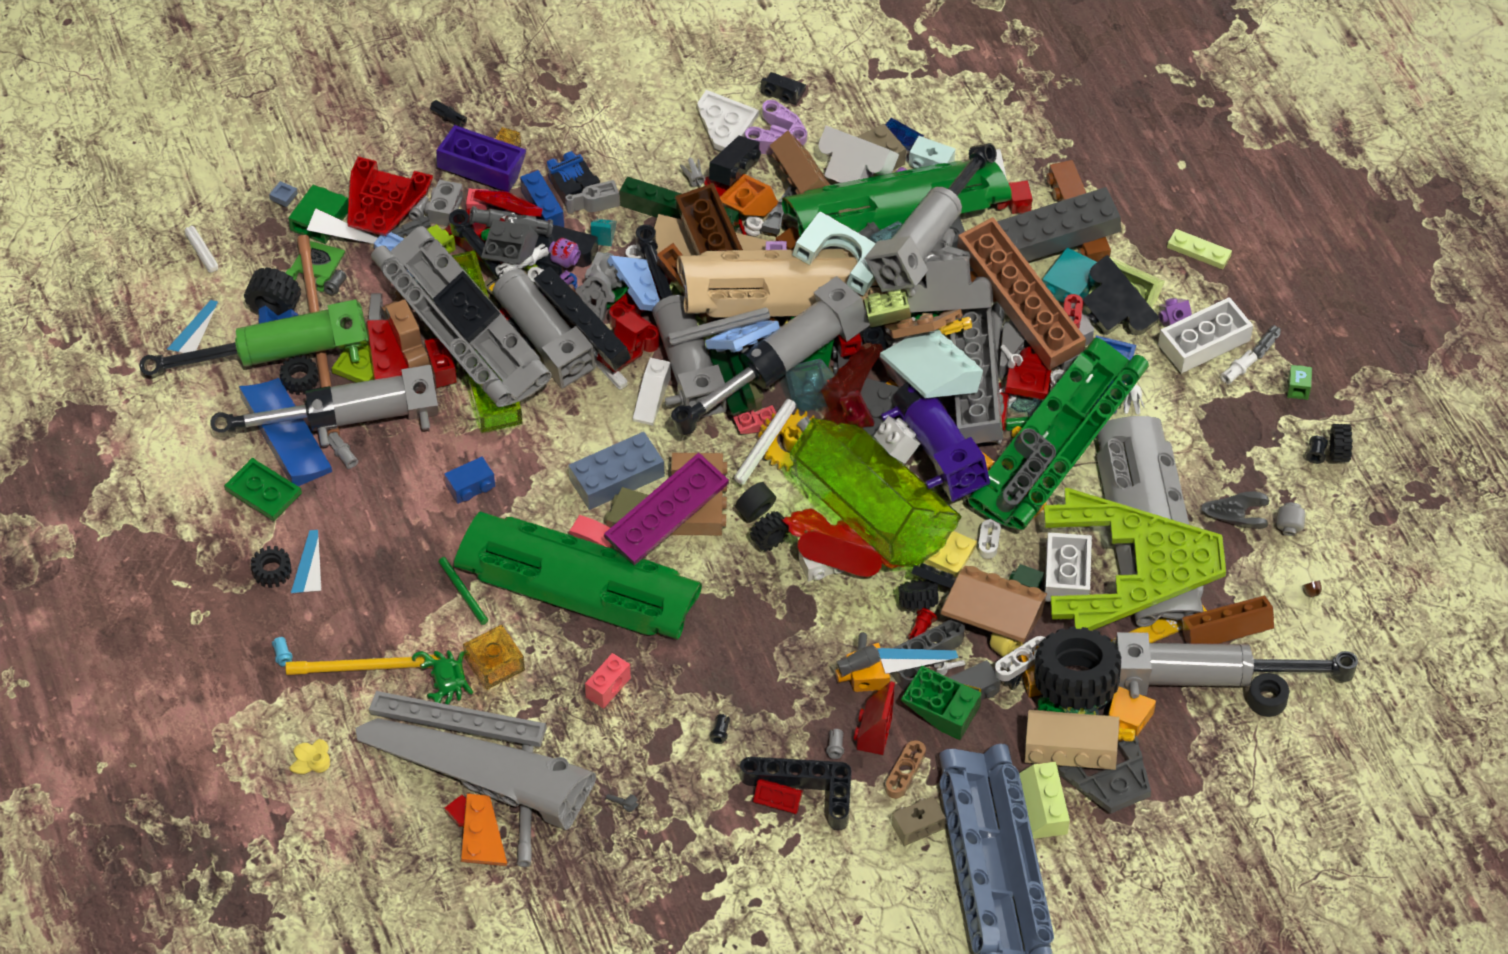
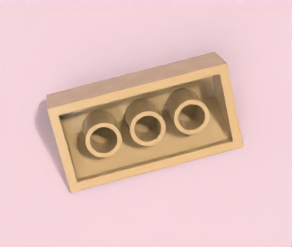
[1025,710,1120,770]

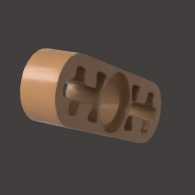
[885,740,926,799]

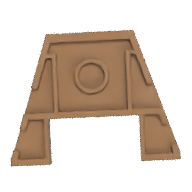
[882,309,963,339]

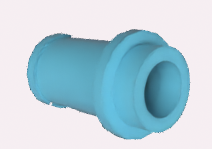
[272,637,293,666]

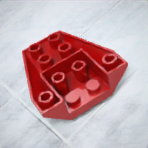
[348,156,433,236]

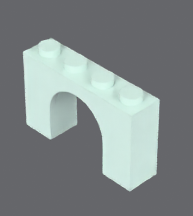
[792,212,876,296]

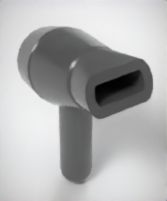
[836,632,880,677]

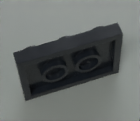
[433,271,501,342]

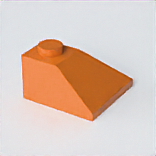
[720,174,778,216]

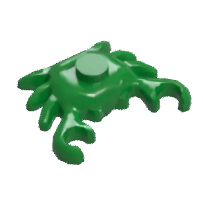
[411,650,473,705]

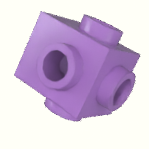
[1158,298,1192,326]

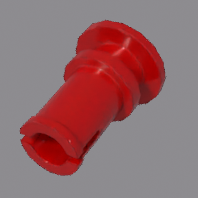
[908,608,937,639]

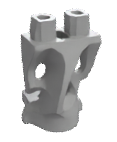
[576,252,625,322]

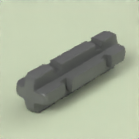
[392,216,431,238]
[1252,325,1281,359]

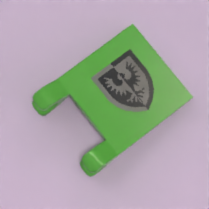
[286,241,345,292]

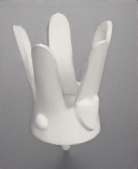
[1123,385,1145,415]

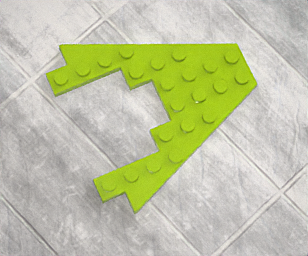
[1044,488,1226,631]

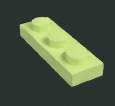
[1167,229,1232,270]

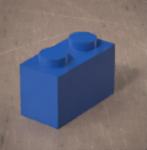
[444,456,495,504]

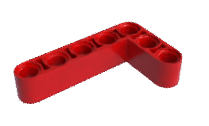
[609,272,671,352]

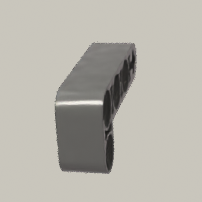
[996,428,1056,512]
[890,619,965,691]

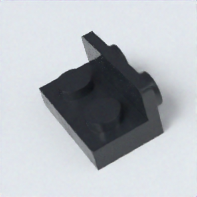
[761,72,806,105]

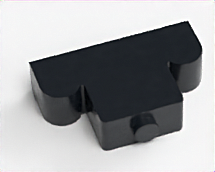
[535,225,598,276]
[1083,254,1160,335]

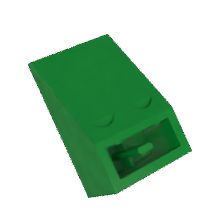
[901,665,982,740]

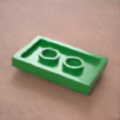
[224,458,302,521]

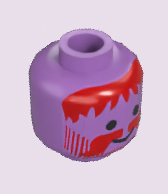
[549,238,581,268]

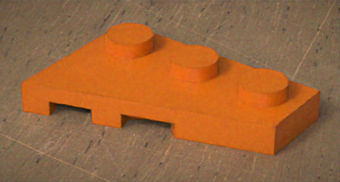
[461,794,507,866]

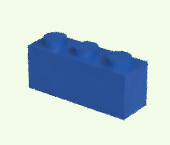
[520,170,564,227]

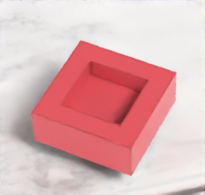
[466,188,489,210]

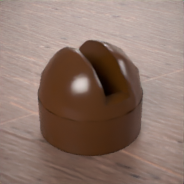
[1303,580,1322,597]

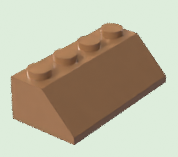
[770,130,830,194]

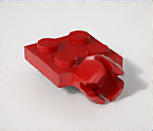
[1005,346,1051,400]

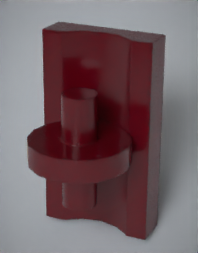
[839,390,875,431]

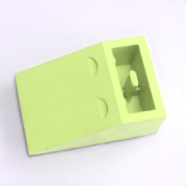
[864,289,911,328]

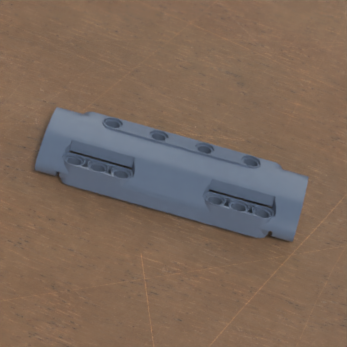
[939,744,1054,954]

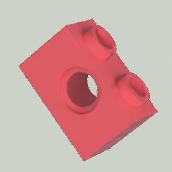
[585,653,631,709]

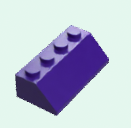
[436,125,526,192]

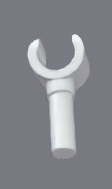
[1000,345,1023,368]
[934,660,965,675]

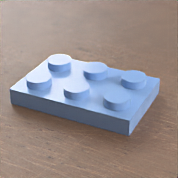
[705,321,780,352]

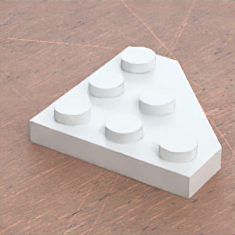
[697,90,759,151]

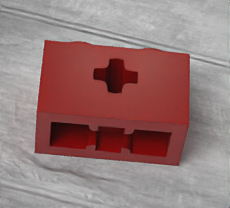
[424,337,457,388]

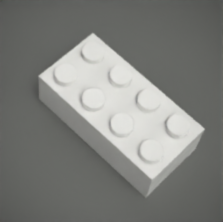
[1158,297,1253,374]

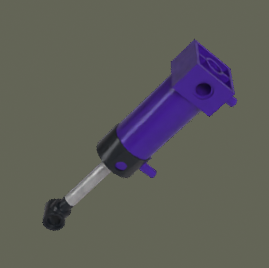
[863,326,990,502]

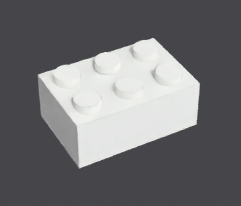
[1044,533,1092,602]

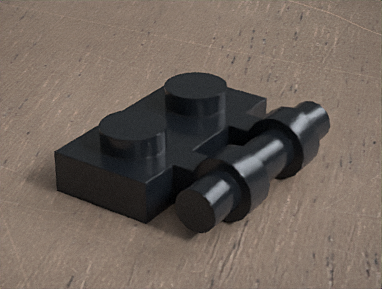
[911,563,957,588]

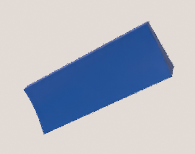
[239,378,332,486]

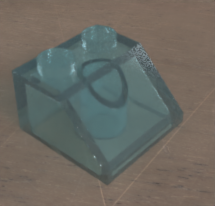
[786,359,842,412]

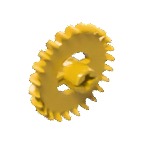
[758,409,827,472]

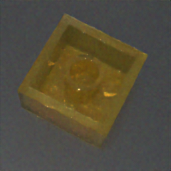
[463,624,525,690]

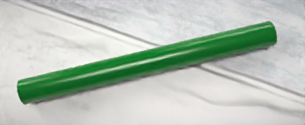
[438,557,488,625]

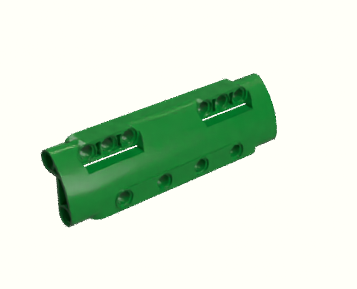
[782,161,1012,237]
[968,338,1149,530]
[454,511,702,640]

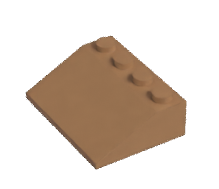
[941,565,1047,643]

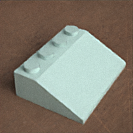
[880,329,983,398]

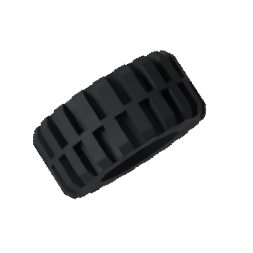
[1034,627,1122,710]

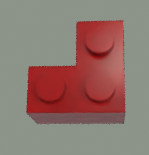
[597,311,649,373]

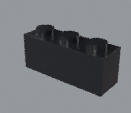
[709,135,761,186]

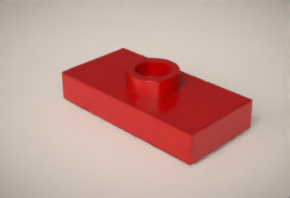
[753,779,803,814]

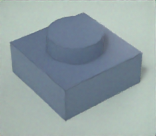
[269,181,298,207]

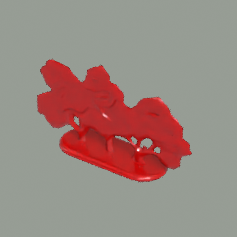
[782,508,905,577]

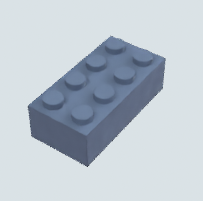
[568,432,665,510]

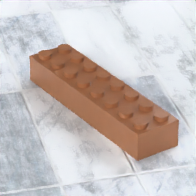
[957,217,1086,370]

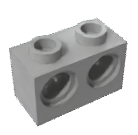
[425,180,464,226]

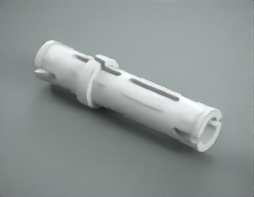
[496,244,549,277]

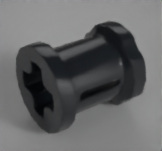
[1306,435,1328,464]

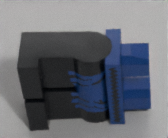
[547,151,600,206]

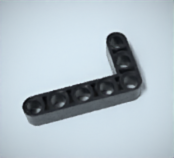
[740,757,852,831]

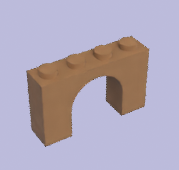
[670,453,727,536]

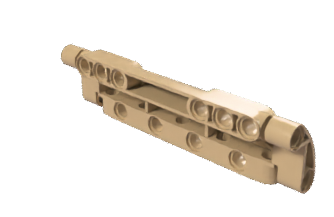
[677,249,907,317]

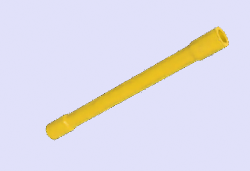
[286,654,439,675]

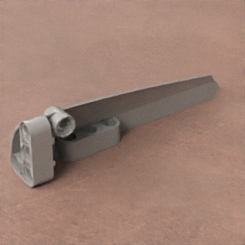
[356,718,596,830]

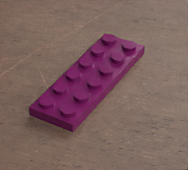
[604,452,729,565]

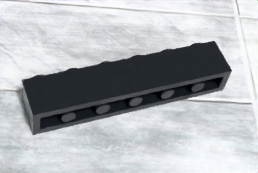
[534,266,631,371]

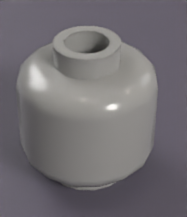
[1276,502,1306,536]

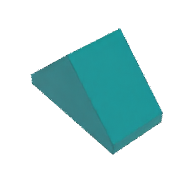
[591,218,617,247]

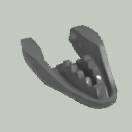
[1202,491,1270,529]

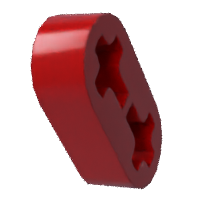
[1064,294,1083,329]

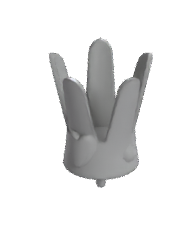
[680,158,705,187]

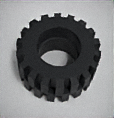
[244,267,301,315]

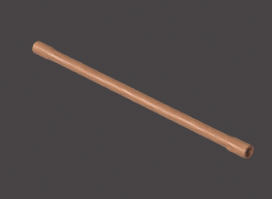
[297,235,340,436]

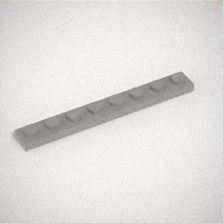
[369,691,547,747]

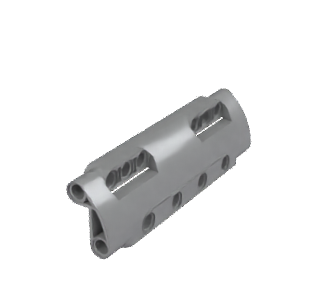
[371,226,552,407]
[1097,416,1204,627]

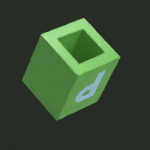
[1287,365,1312,400]

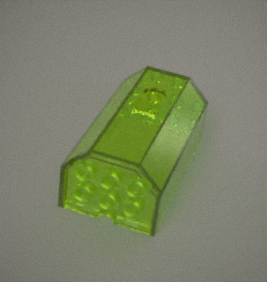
[790,418,962,567]

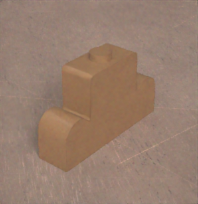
[381,299,430,368]

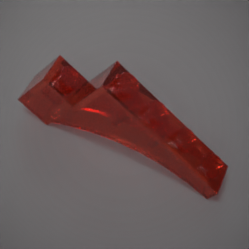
[819,343,884,444]

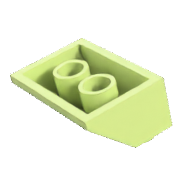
[1089,257,1165,308]
[1019,762,1070,839]

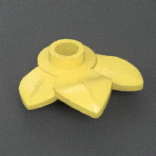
[289,739,330,774]

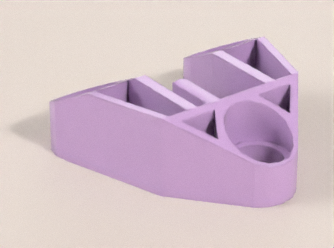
[745,100,807,155]

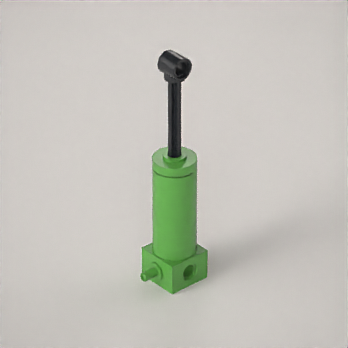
[139,299,369,377]

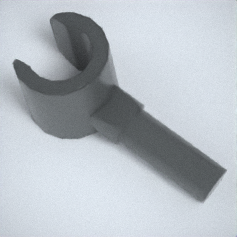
[606,794,639,812]

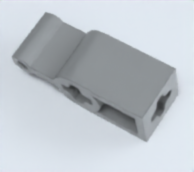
[565,180,620,214]

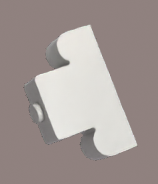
[819,125,899,183]

